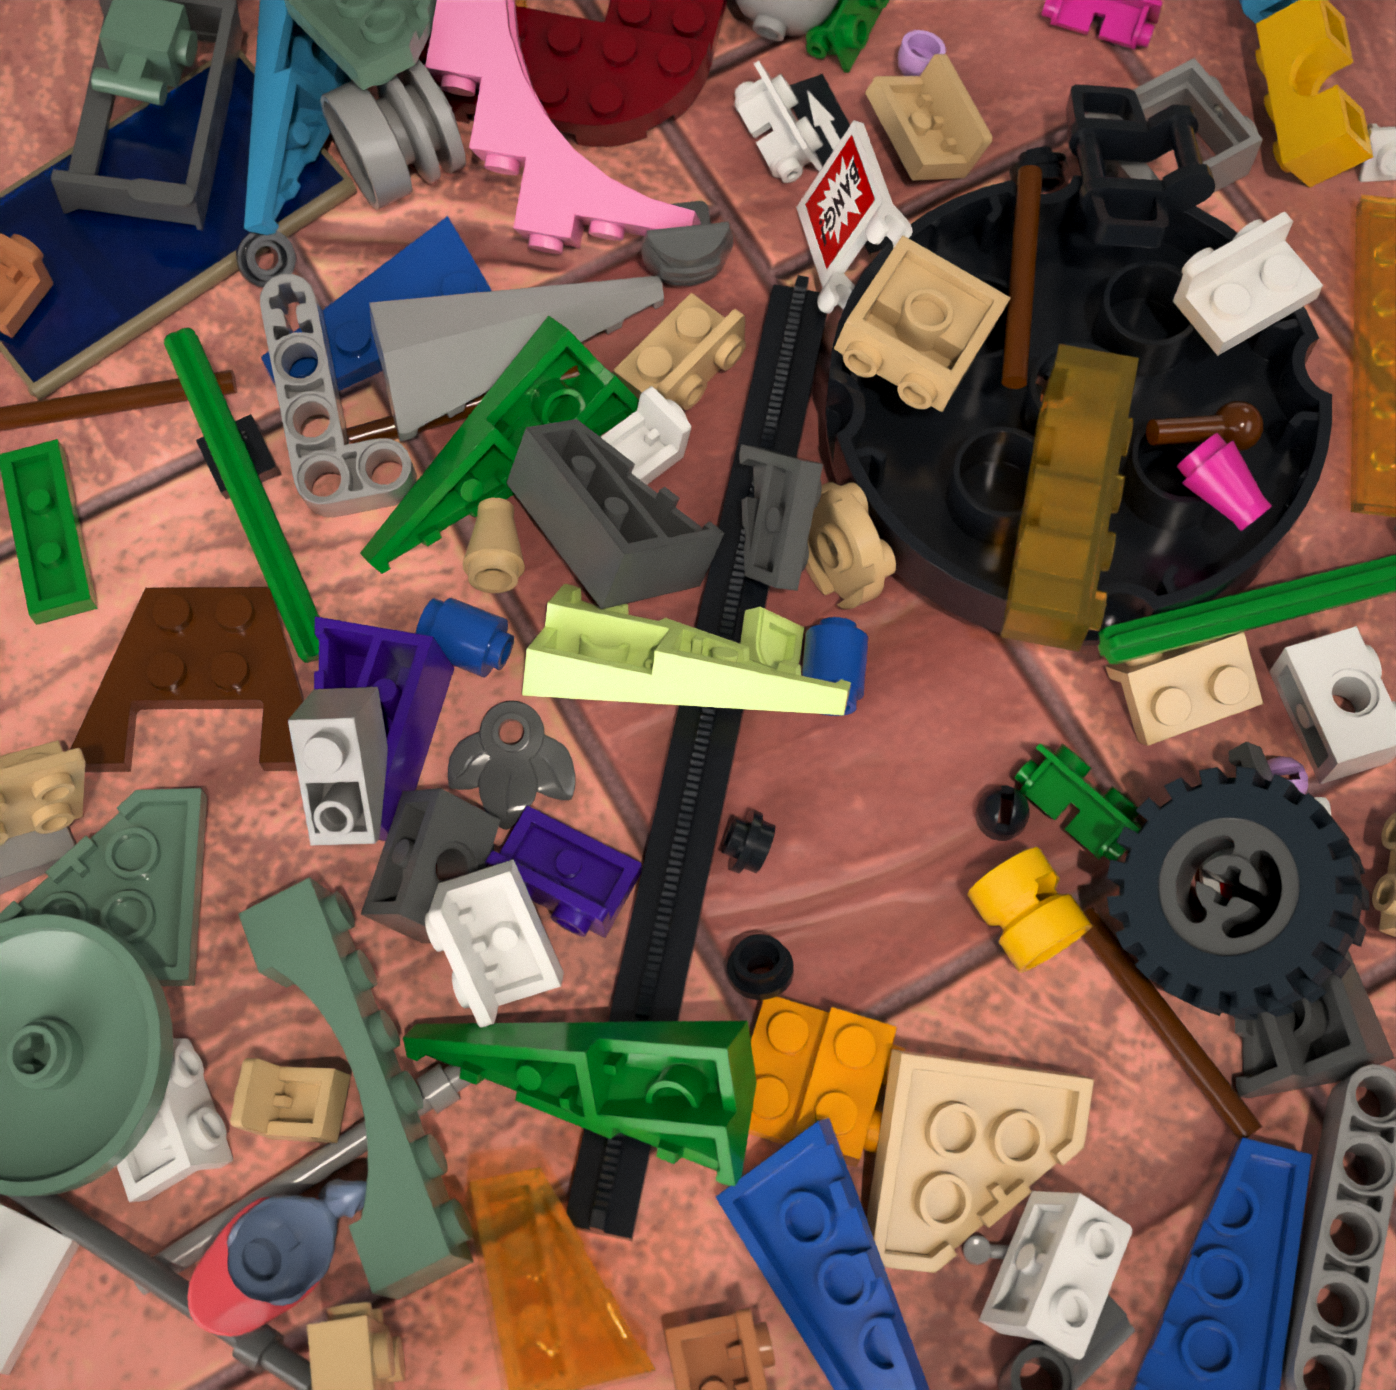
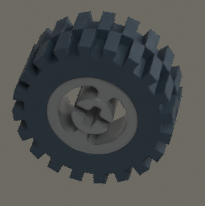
[1107,767,1369,1020]

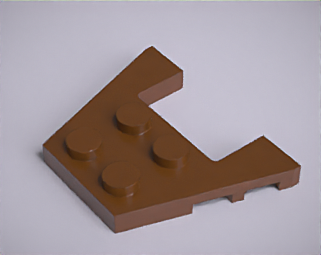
[70,587,304,772]

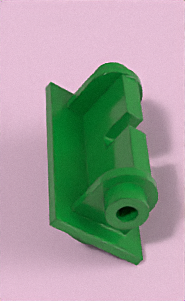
[806,0,889,73]
[1014,743,1142,861]

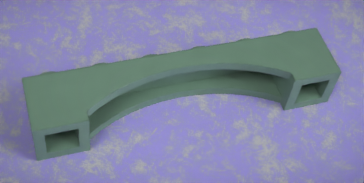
[238,877,474,1300]

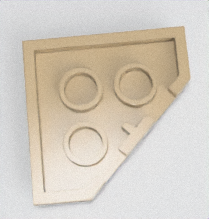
[866,1049,1094,1273]

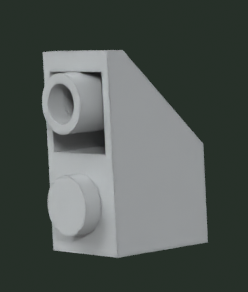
[288,687,388,845]

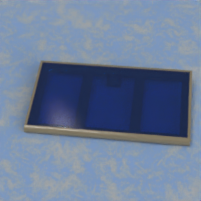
[0,50,357,401]

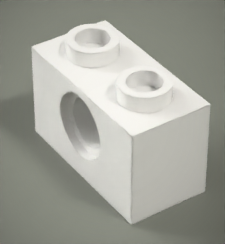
[1269,626,1396,784]

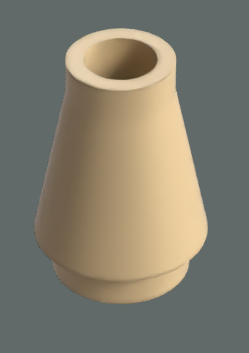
[463,498,525,593]

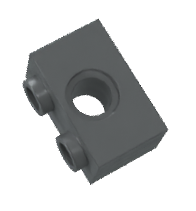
[360,788,501,943]

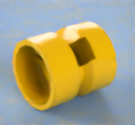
[967,847,1093,973]

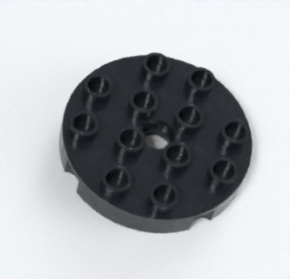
[825,175,1332,646]

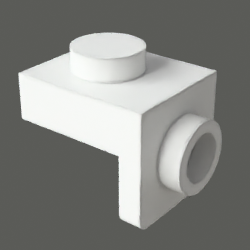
[601,386,691,485]

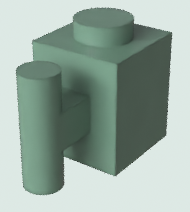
[91,0,198,106]

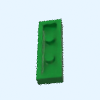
[0,439,98,625]

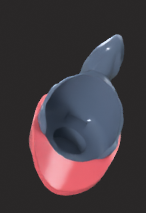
[188,1178,367,1337]

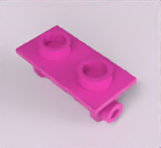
[1042,0,1163,50]

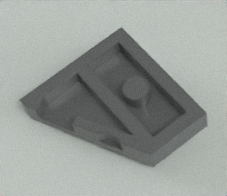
[739,444,823,591]

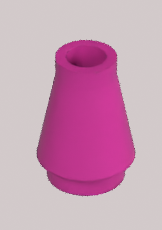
[1177,433,1272,531]

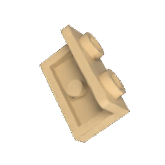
[865,54,992,180]
[1106,632,1263,746]

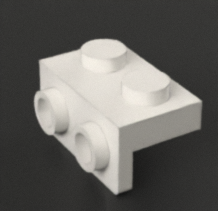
[425,859,564,1028]

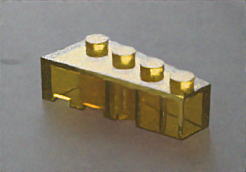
[1000,344,1139,652]

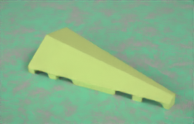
[522,584,851,715]

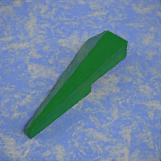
[360,315,639,574]
[403,1021,757,1186]

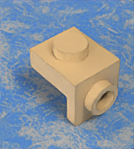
[230,1058,351,1143]

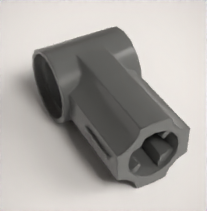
[998,1295,1136,1390]

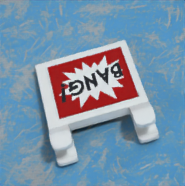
[796,120,913,314]

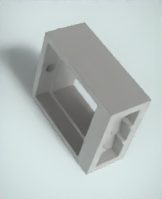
[1076,58,1263,193]

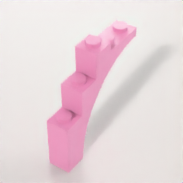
[425,0,701,254]

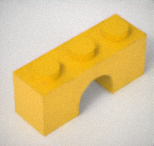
[1255,0,1373,188]

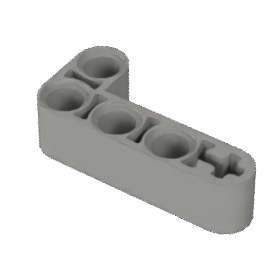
[260,274,417,517]

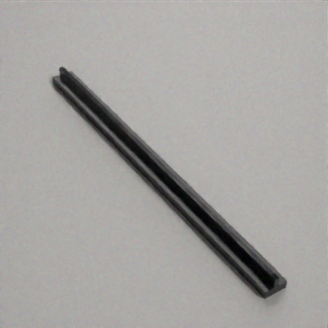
[563,275,828,1242]

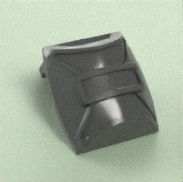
[641,201,734,286]

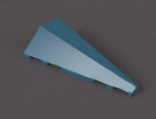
[244,0,352,235]

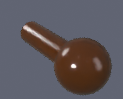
[1146,401,1263,452]

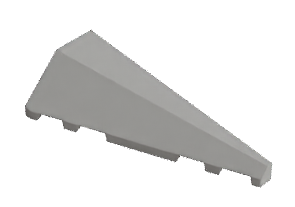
[369,276,664,442]

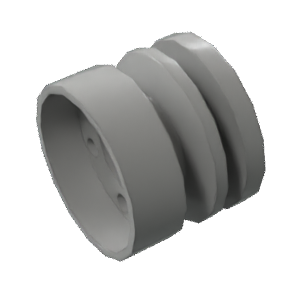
[320,58,466,210]

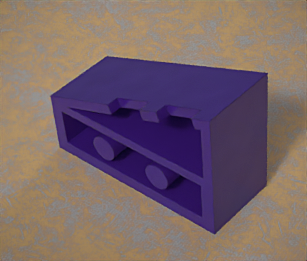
[314,616,455,841]

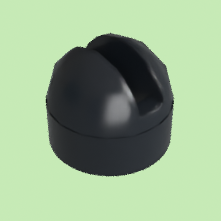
[975,786,1030,841]

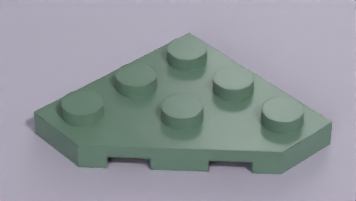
[284,0,437,90]
[0,788,207,987]

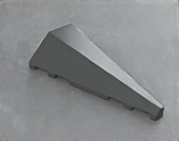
[1229,742,1395,1098]

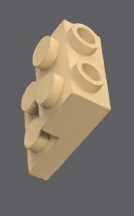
[834,235,1011,412]
[307,1302,405,1390]

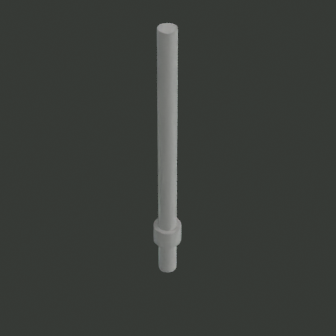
[134,1064,472,1295]

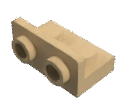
[613,293,746,410]

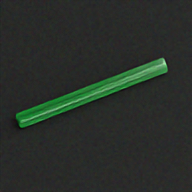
[164,328,319,663]
[1097,554,1396,665]

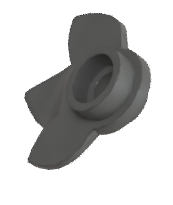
[448,701,576,830]

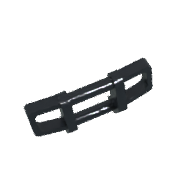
[1066,84,1215,248]

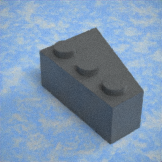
[506,419,725,609]

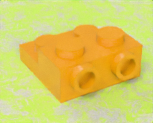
[749,996,905,1168]

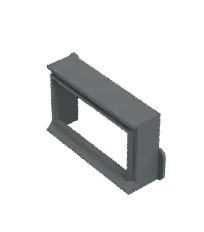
[51,0,243,230]

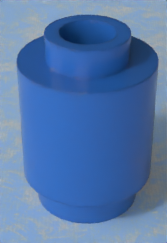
[415,598,514,678]
[802,617,869,716]

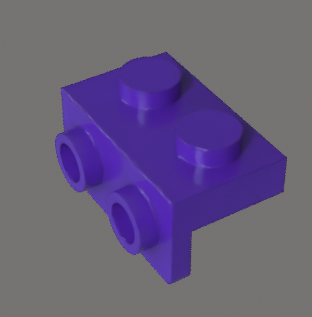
[485,805,643,938]

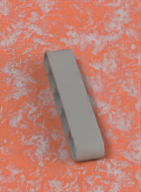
[1280,1064,1396,1390]

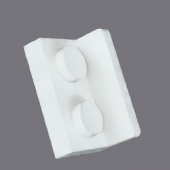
[1173,212,1323,356]
[117,1038,233,1202]
[979,1191,1132,1359]

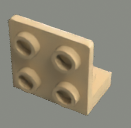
[0,740,85,846]

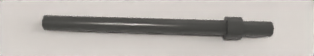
[6,1194,312,1390]

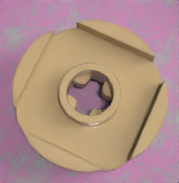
[805,482,896,609]

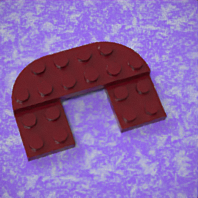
[419,0,728,147]

